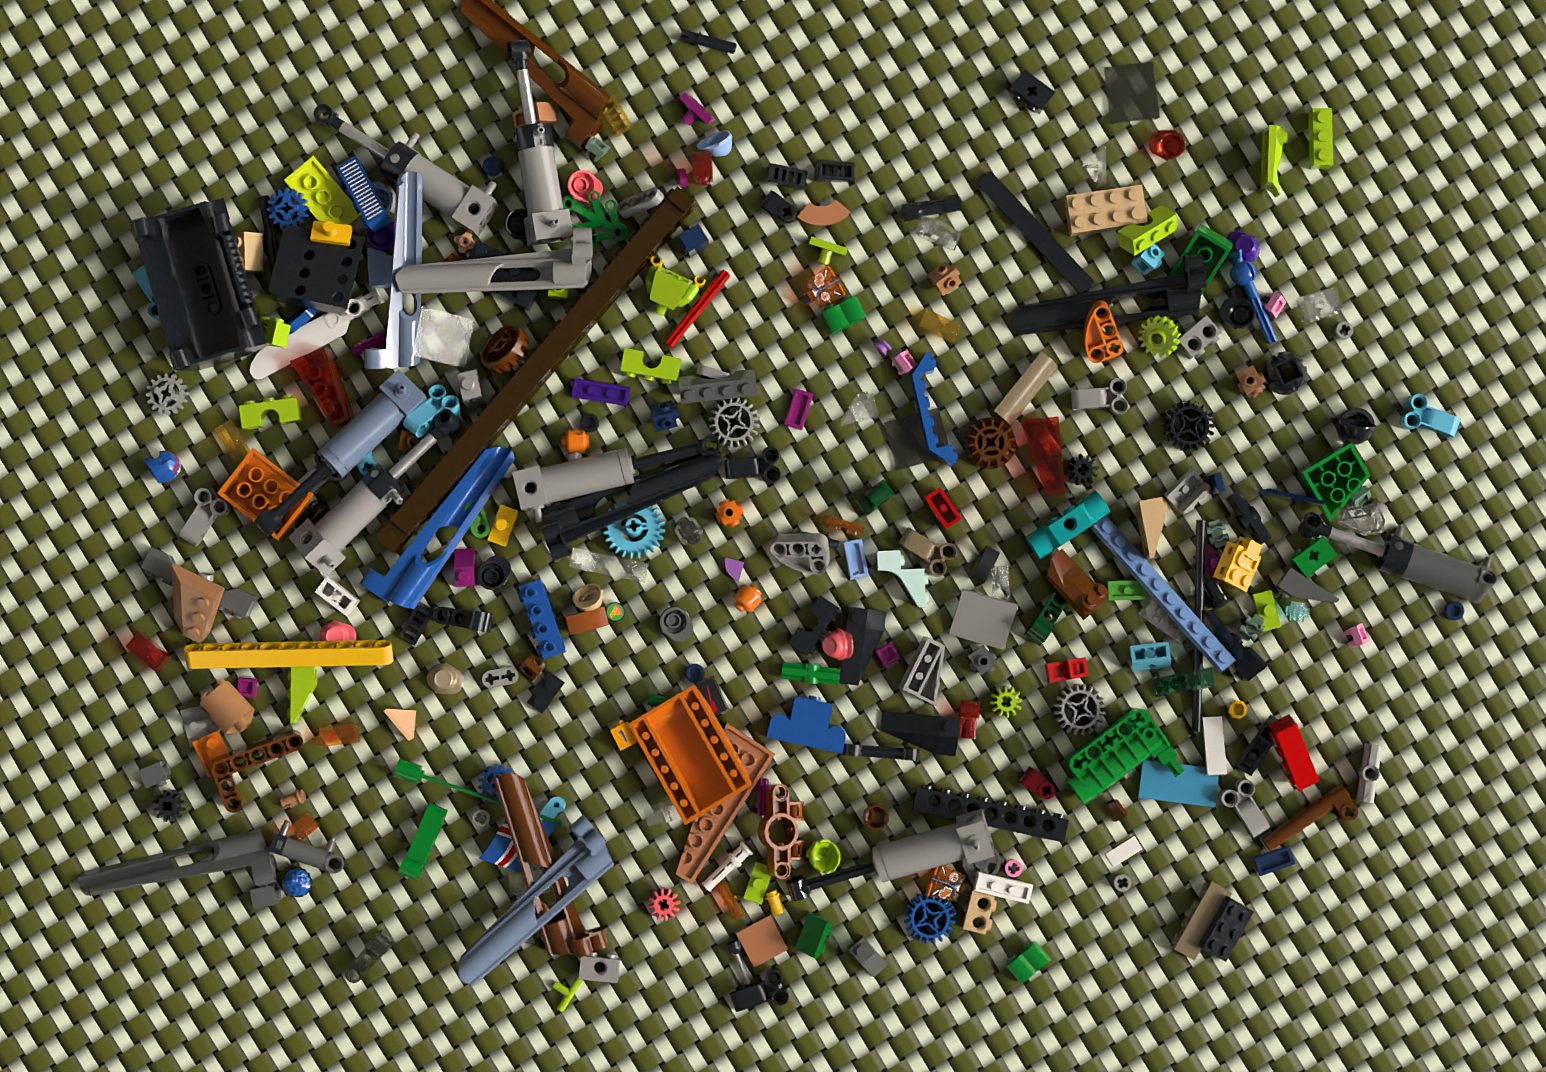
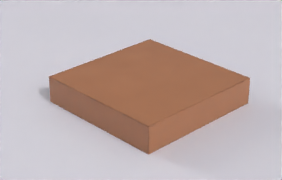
[736,915,788,968]

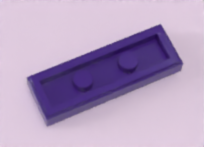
[571,378,631,407]

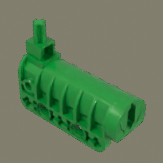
[1065,708,1185,805]

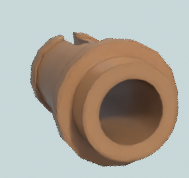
[280,789,306,809]

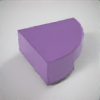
[725,558,744,581]

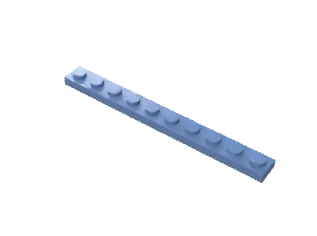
[1091,516,1235,673]

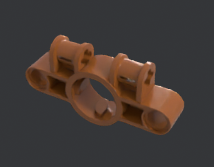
[757,783,805,879]

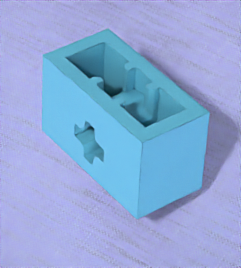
[1130,641,1171,672]

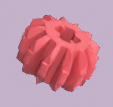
[648,887,681,921]

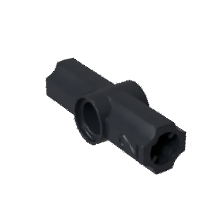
[1225,490,1272,545]

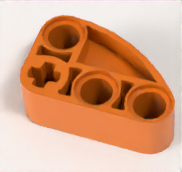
[1084,300,1123,363]

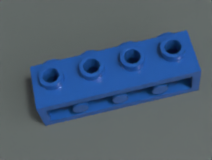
[517,579,567,660]

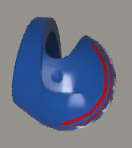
[143,451,181,484]

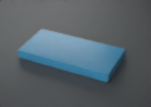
[1138,760,1219,807]

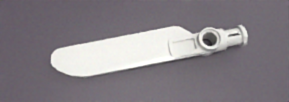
[250,287,384,380]

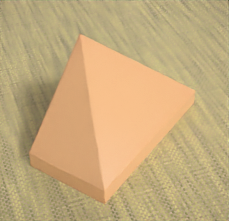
[384,709,416,741]

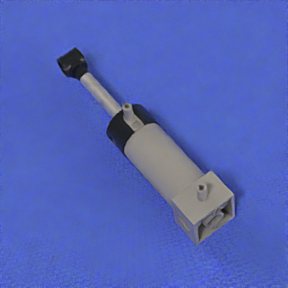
[507,39,573,246]
[314,104,499,237]
[289,409,462,576]

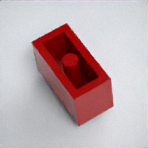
[924,487,962,530]

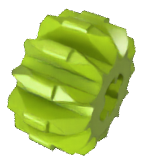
[989,685,1022,718]

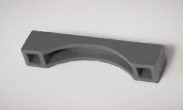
[141,547,258,620]

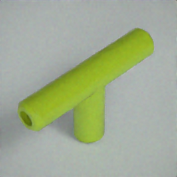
[552,976,583,1012]

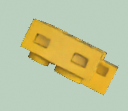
[1213,536,1262,592]

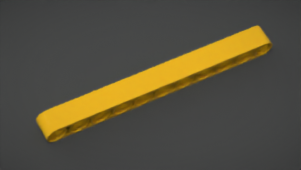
[184,640,394,669]

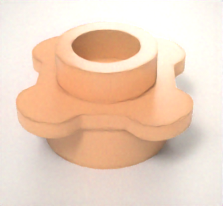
[454,231,476,253]

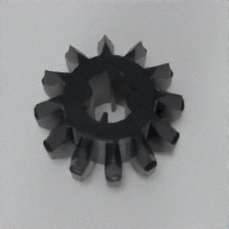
[1066,454,1099,486]
[153,790,186,822]

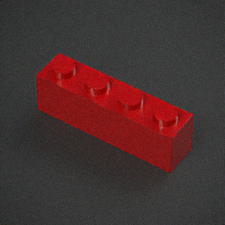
[1268,714,1319,791]

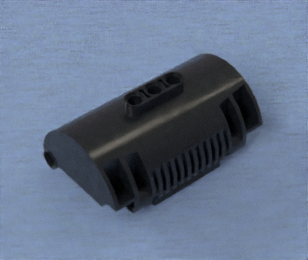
[130,198,267,371]

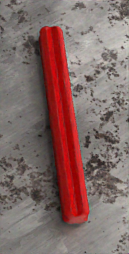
[665,270,730,348]

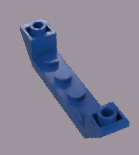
[910,352,958,467]

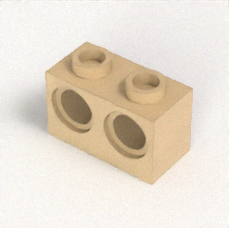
[962,890,997,935]

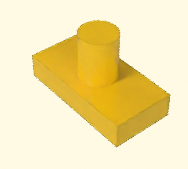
[310,221,353,246]
[487,504,519,547]

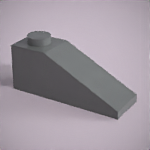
[1275,568,1339,603]

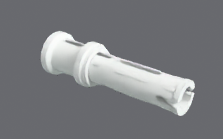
[702,841,753,892]

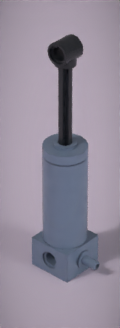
[254,369,426,537]

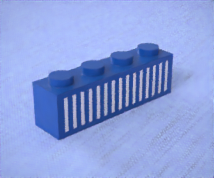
[336,156,393,233]

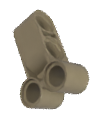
[898,527,957,577]

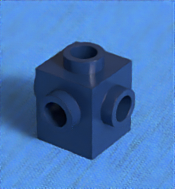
[649,400,680,432]

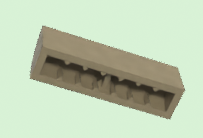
[992,351,1058,426]

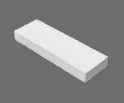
[1202,716,1227,776]
[972,871,1033,904]

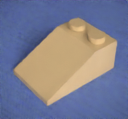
[1134,497,1168,560]

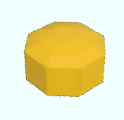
[1227,700,1247,719]

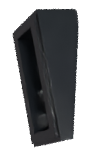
[814,160,855,182]
[767,163,808,190]
[398,601,434,646]

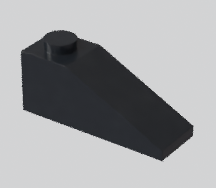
[1235,715,1278,776]

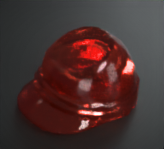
[1149,130,1186,161]

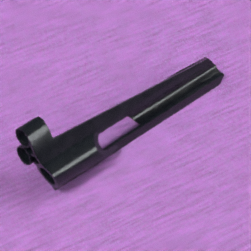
[1012,254,1207,336]
[540,447,722,562]

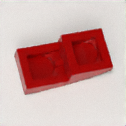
[1045,657,1089,683]

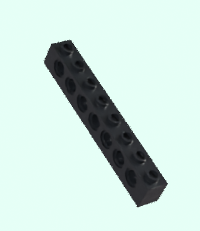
[912,784,1069,843]

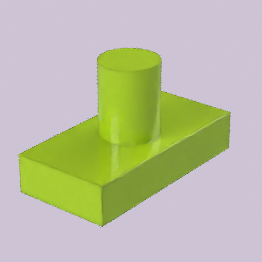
[809,236,848,266]
[1252,590,1281,632]
[743,862,771,905]

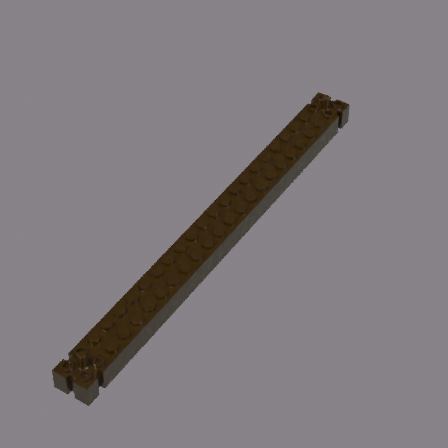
[375,186,696,554]

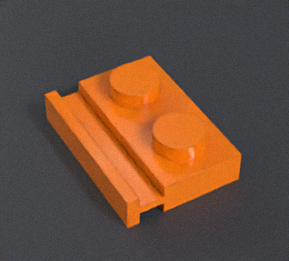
[192,730,229,777]

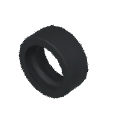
[1336,408,1375,445]
[970,545,1000,584]

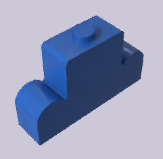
[767,695,846,754]

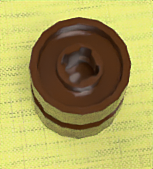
[863,804,889,830]

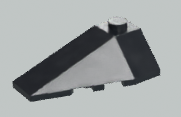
[839,607,886,686]
[880,711,960,756]

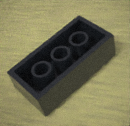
[467,240,541,311]

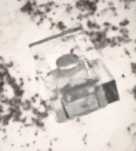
[1081,146,1106,187]
[644,801,681,827]

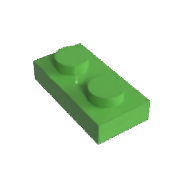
[1107,580,1147,601]

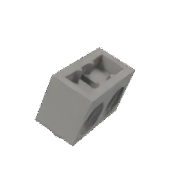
[1178,315,1222,359]

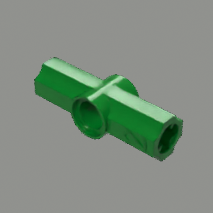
[781,662,840,685]

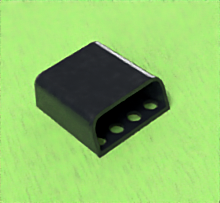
[269,226,365,316]

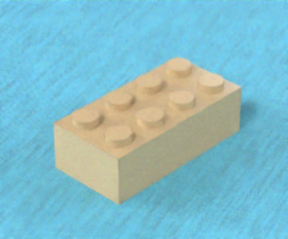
[1064,185,1148,237]

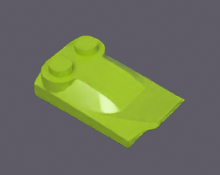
[1261,125,1288,198]

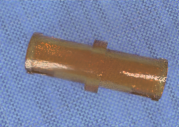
[715,881,745,921]

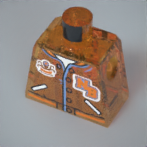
[799,264,848,308]
[925,864,973,901]

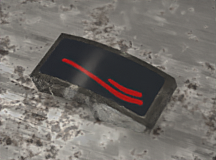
[696,675,730,716]

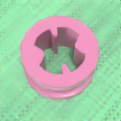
[1004,859,1022,877]

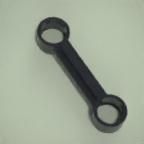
[842,744,920,761]

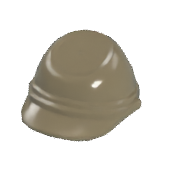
[427,662,464,695]

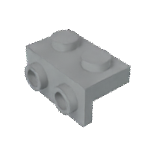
[1164,468,1211,514]

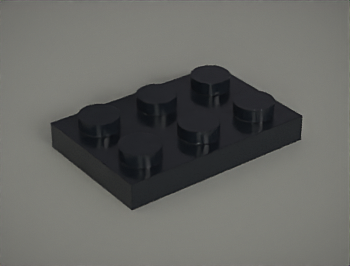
[1198,895,1254,962]

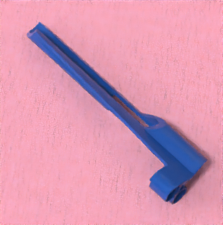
[359,446,515,609]

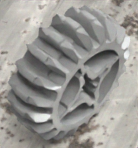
[709,398,760,448]
[1054,684,1106,735]

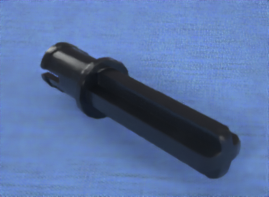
[680,29,737,54]

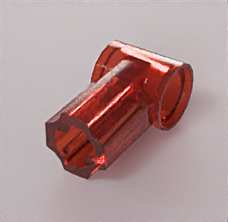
[959,700,980,739]

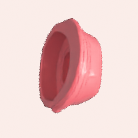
[567,170,603,203]
[319,620,356,641]
[822,628,853,661]

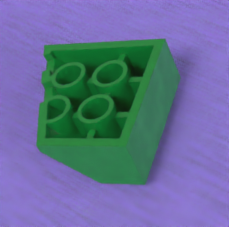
[1297,442,1371,522]

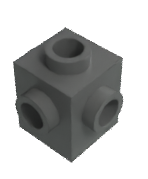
[967,645,997,676]

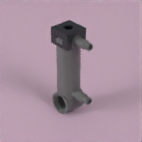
[268,820,344,874]

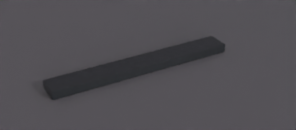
[976,171,1095,294]

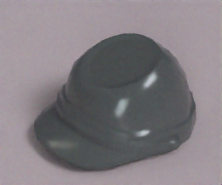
[660,607,694,642]

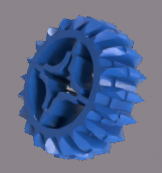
[904,892,956,944]

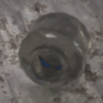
[675,517,703,546]

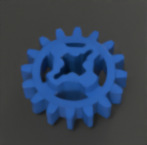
[267,188,310,229]
[478,764,518,806]

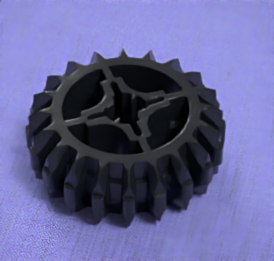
[1162,400,1215,452]

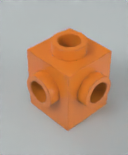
[715,499,744,528]

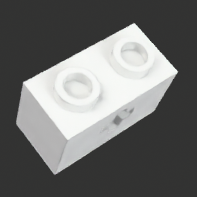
[315,577,361,616]

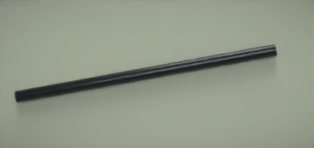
[1192,520,1206,732]

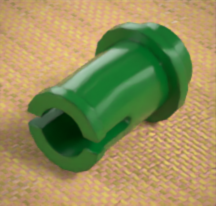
[647,693,670,708]

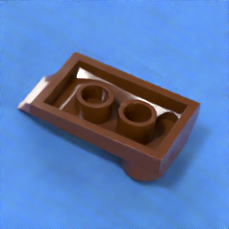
[1045,549,1109,620]

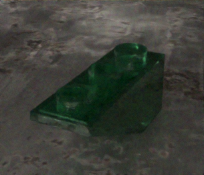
[1152,667,1216,697]

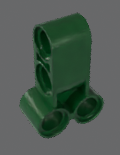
[855,479,895,516]
[1024,591,1068,646]

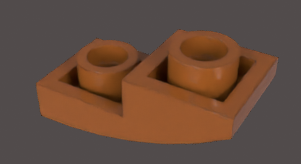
[564,606,609,635]

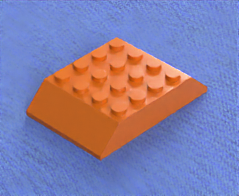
[628,685,752,825]

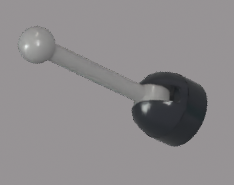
[725,939,751,985]

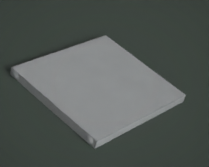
[949,589,1018,650]

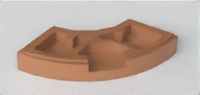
[797,200,851,226]

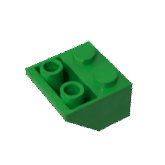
[795,911,833,959]

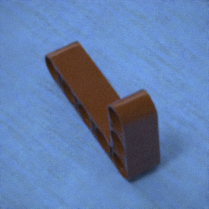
[211,730,303,813]

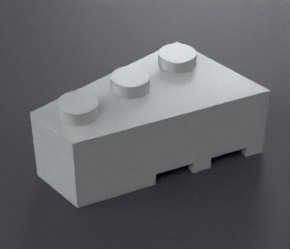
[898,636,945,706]

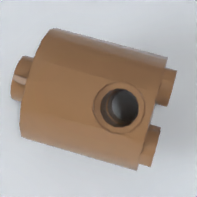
[199,679,255,735]

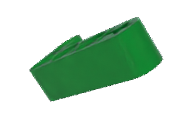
[398,803,448,881]

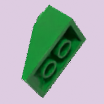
[1169,224,1233,295]

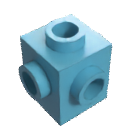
[1131,244,1165,276]

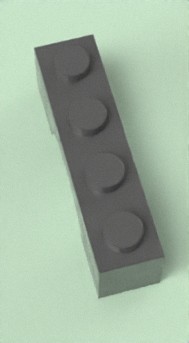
[679,369,758,404]

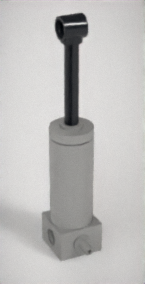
[512,435,721,523]
[786,809,994,901]

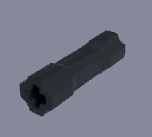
[901,194,961,221]

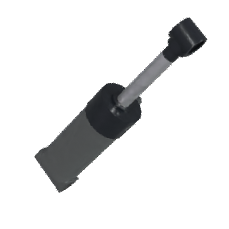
[1298,512,1497,603]

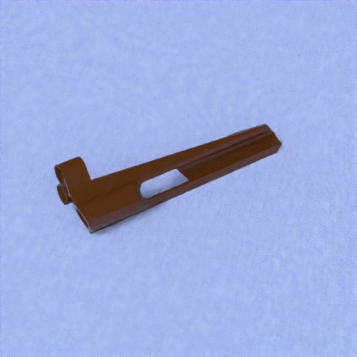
[460,0,611,148]
[494,772,609,958]

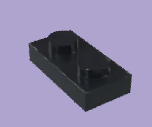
[527,671,565,714]

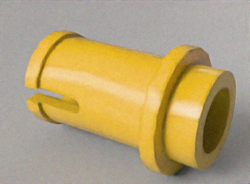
[765,889,784,916]

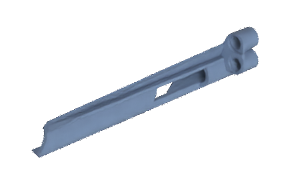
[364,171,423,369]
[459,815,614,985]

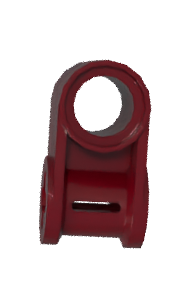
[1018,766,1055,799]

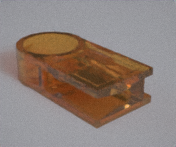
[288,812,320,842]

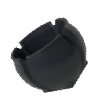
[1263,351,1308,395]

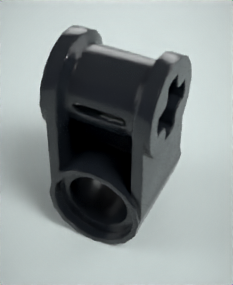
[760,190,797,224]
[295,500,330,529]

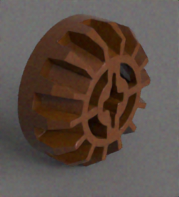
[481,324,529,374]
[963,417,1016,470]

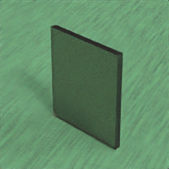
[1104,62,1160,124]
[884,408,949,471]

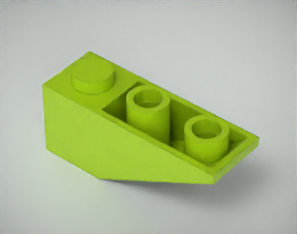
[287,666,317,723]

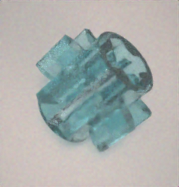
[1285,601,1310,622]

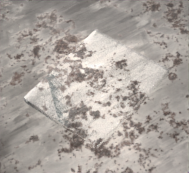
[411,307,474,368]

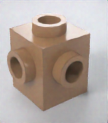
[927,261,962,296]
[1236,365,1266,397]

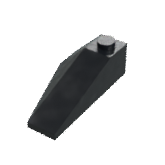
[1205,610,1268,681]

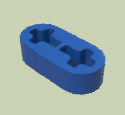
[284,307,316,335]

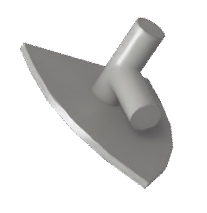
[180,707,221,748]

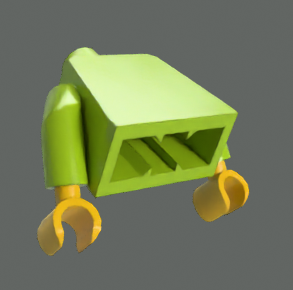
[645,256,706,316]

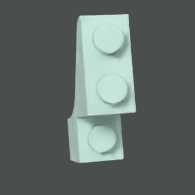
[876,550,929,608]

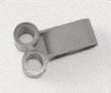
[1071,378,1128,416]
[179,488,231,547]
[1218,778,1270,838]

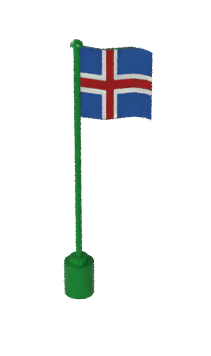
[394,758,563,873]

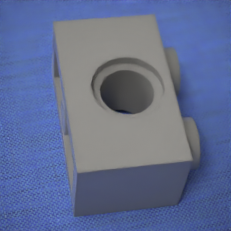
[579,952,621,983]

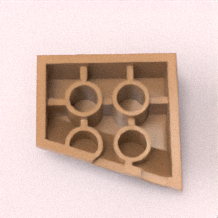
[171,563,225,643]

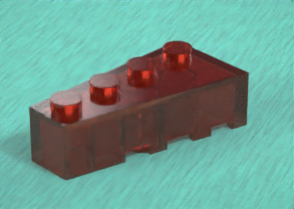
[290,347,355,427]
[1020,417,1066,496]

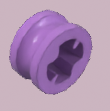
[873,337,892,356]

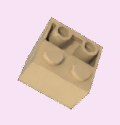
[234,232,264,274]

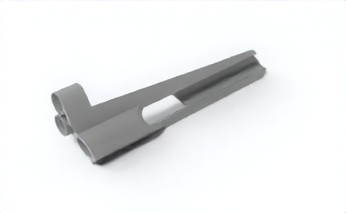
[396,227,593,294]

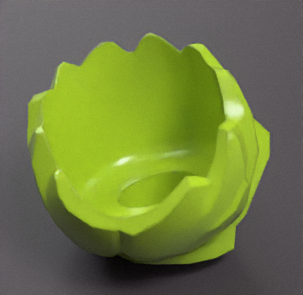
[806,839,841,874]

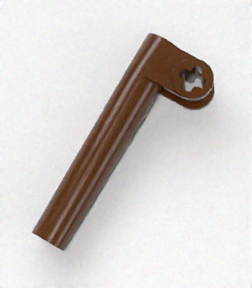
[1261,784,1359,851]

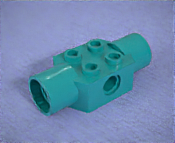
[1025,490,1110,560]

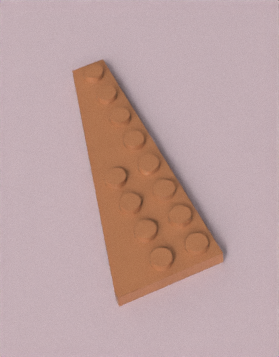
[676,723,775,884]

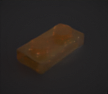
[825,516,865,537]
[319,723,360,747]

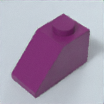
[454,548,477,588]

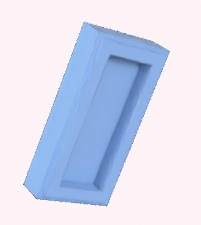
[843,539,869,580]

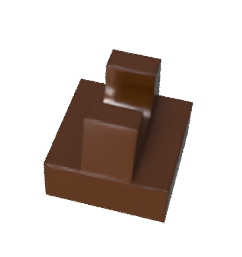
[519,655,546,681]

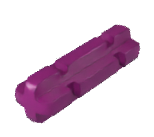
[351,332,386,356]
[757,778,769,816]

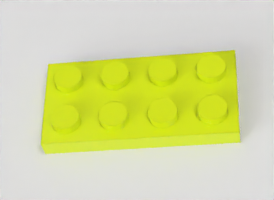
[284,156,362,225]

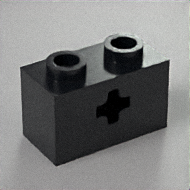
[1010,70,1055,114]

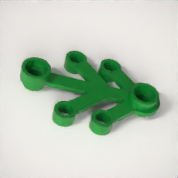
[562,190,628,245]

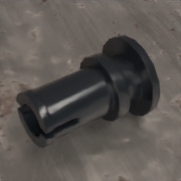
[1205,579,1230,610]

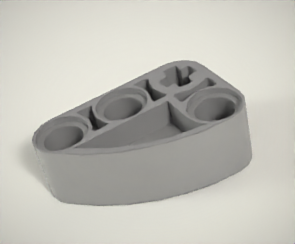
[770,533,830,574]

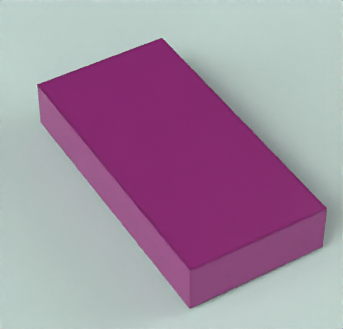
[784,388,813,431]

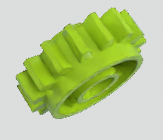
[1138,315,1181,358]

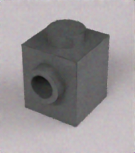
[138,761,172,788]
[250,884,281,909]

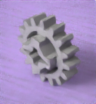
[146,373,189,415]

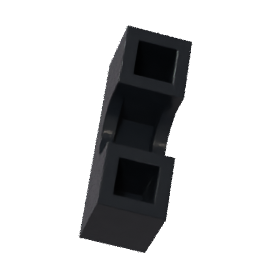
[788,595,840,656]

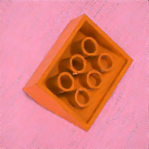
[217,448,314,541]

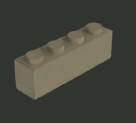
[1171,880,1232,961]

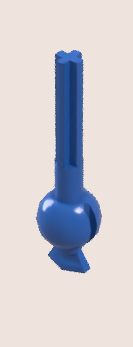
[1227,249,1278,344]

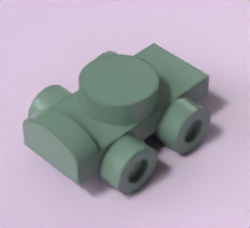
[1206,520,1229,548]
[1238,614,1265,641]

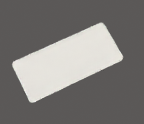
[1106,836,1142,867]

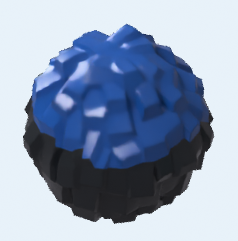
[282,867,313,897]

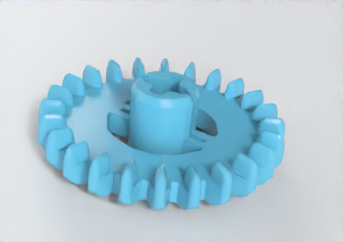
[603,497,665,559]

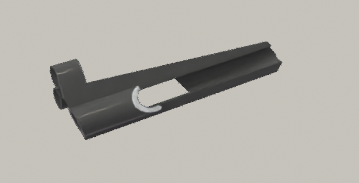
[77,829,277,896]

